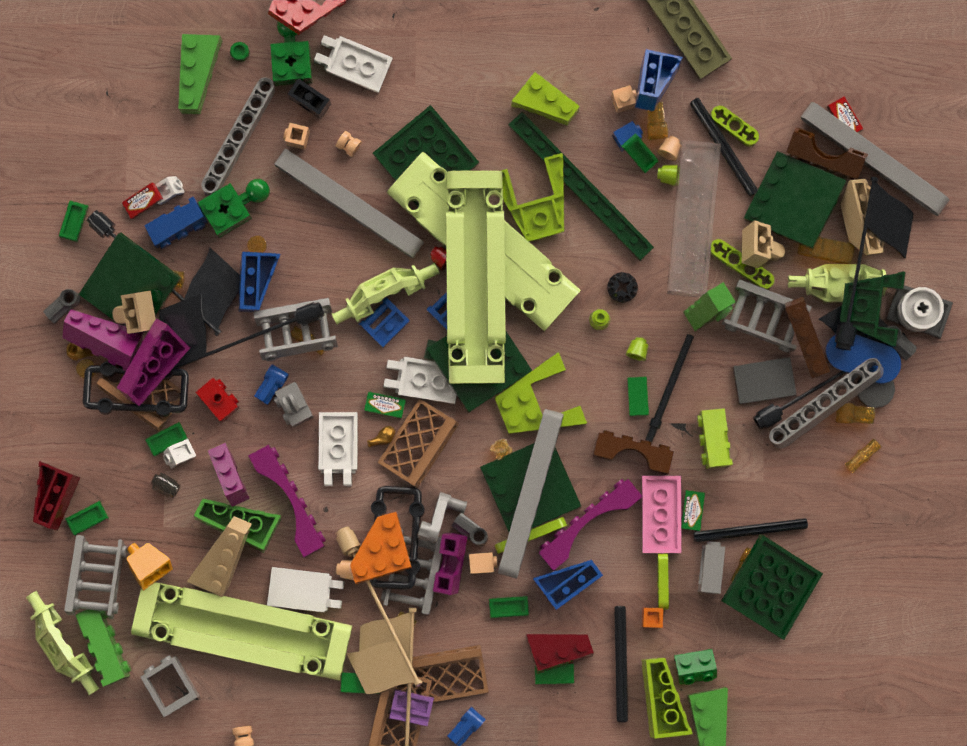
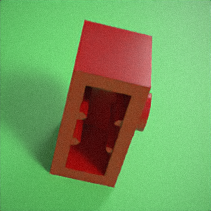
[196,378,239,423]

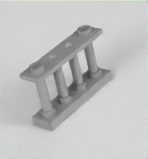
[722,279,811,353]
[253,298,338,361]
[381,529,442,614]
[64,535,127,620]

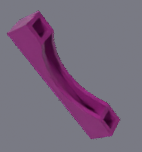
[248,444,326,558]
[538,479,643,571]

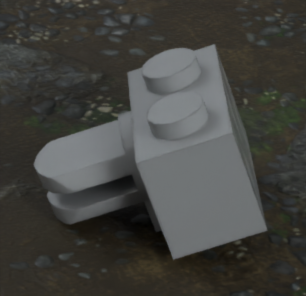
[274,382,314,428]

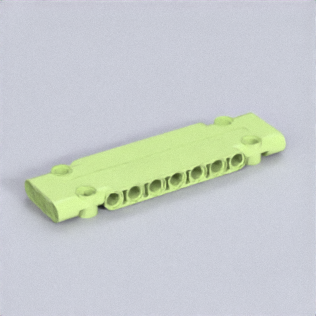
[387,152,581,332]
[446,171,506,384]
[131,582,352,681]

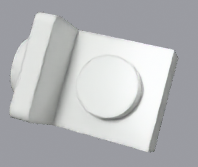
[156,176,185,205]
[163,439,196,469]

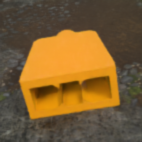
[126,543,173,591]

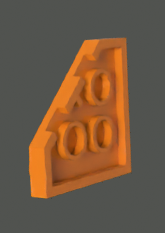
[350,512,412,584]

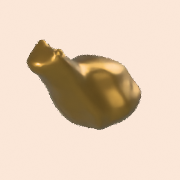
[66,342,94,361]
[367,426,396,447]

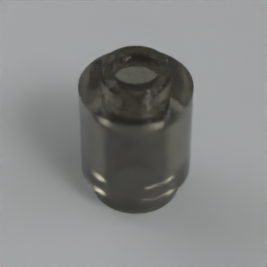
[151,472,181,498]

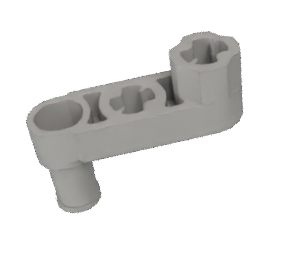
[417,492,467,543]

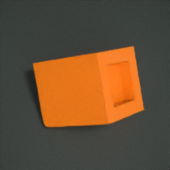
[642,608,663,628]

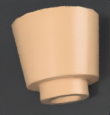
[657,136,681,161]
[336,560,354,580]

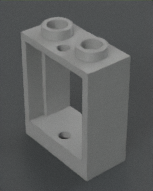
[697,541,725,594]
[141,655,200,717]

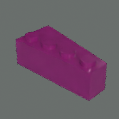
[62,309,143,371]
[117,319,190,406]

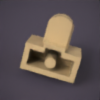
[742,220,785,268]
[113,291,155,334]

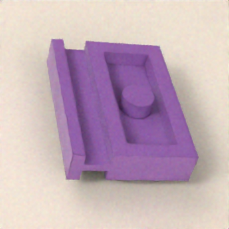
[389,689,434,726]

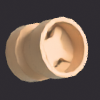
[336,131,362,157]
[232,726,254,746]

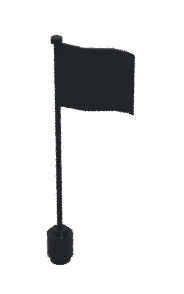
[835,177,914,351]
[87,210,240,336]
[159,293,324,368]
[753,305,907,430]

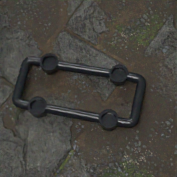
[82,361,189,417]
[370,486,425,590]

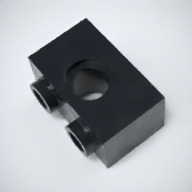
[288,79,331,119]

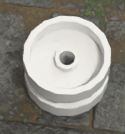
[897,287,944,332]

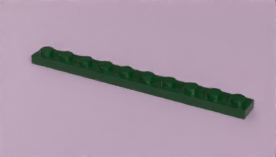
[508,112,654,261]

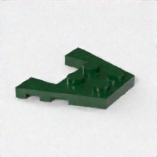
[840,271,906,347]

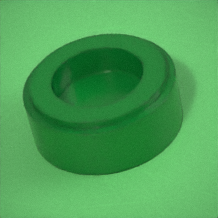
[230,42,250,62]

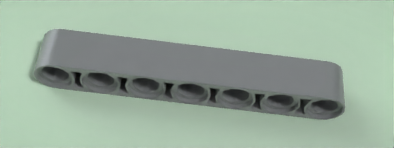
[201,77,275,196]
[769,358,884,449]

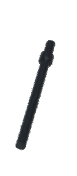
[645,334,694,442]

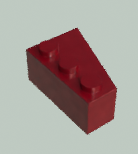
[33,461,81,531]
[526,634,594,674]

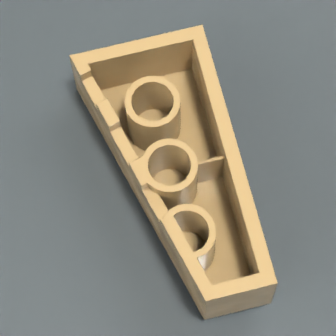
[187,516,252,597]

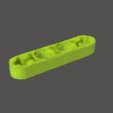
[709,239,774,290]
[494,517,567,554]

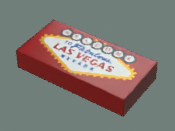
[827,96,863,133]
[122,183,163,219]

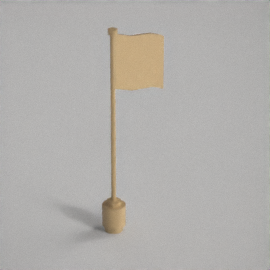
[335,527,423,694]
[359,608,417,746]

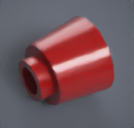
[430,246,446,271]

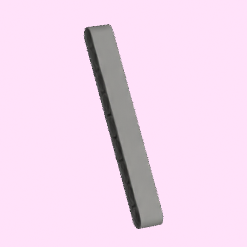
[800,102,950,216]
[274,149,424,258]
[498,409,564,579]

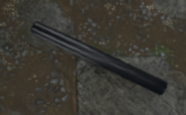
[690,98,758,196]
[693,518,808,542]
[614,606,628,722]

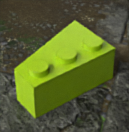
[511,72,580,126]
[697,408,733,469]

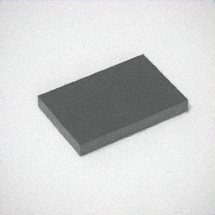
[886,285,953,339]
[733,357,797,404]

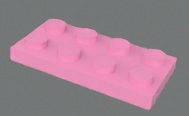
[642,476,681,553]

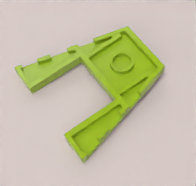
[500,153,565,242]
[495,352,587,434]

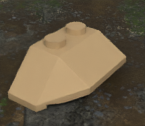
[840,179,885,255]

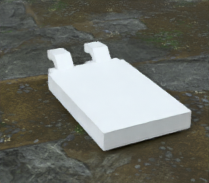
[314,35,393,93]
[383,357,456,404]
[318,412,358,486]
[267,567,345,612]

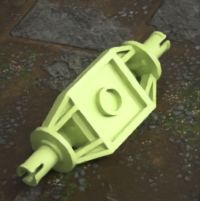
[332,263,440,325]
[788,264,887,303]
[26,591,100,695]

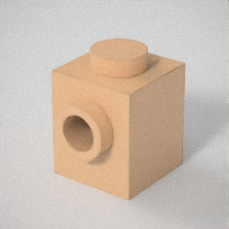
[611,85,637,113]
[283,123,310,150]
[469,552,497,574]

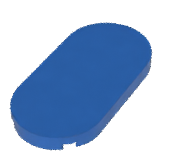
[825,335,901,383]

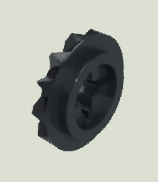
[607,272,638,303]

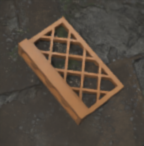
[96,364,180,432]
[378,399,459,488]
[411,645,489,702]
[368,676,432,746]

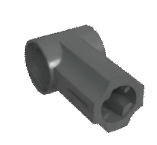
[43,289,81,324]
[883,326,917,360]
[451,513,488,546]

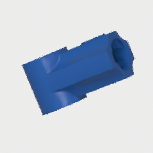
[254,364,289,405]
[447,706,486,746]

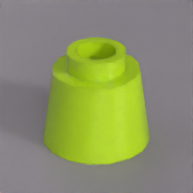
[657,165,678,186]
[589,309,610,330]
[625,337,648,361]

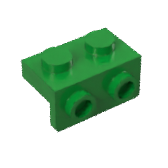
[674,649,717,685]

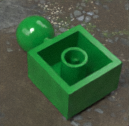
[270,21,313,86]
[198,179,270,238]

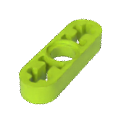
[710,105,759,147]
[657,554,669,610]

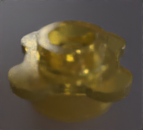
[490,439,513,460]

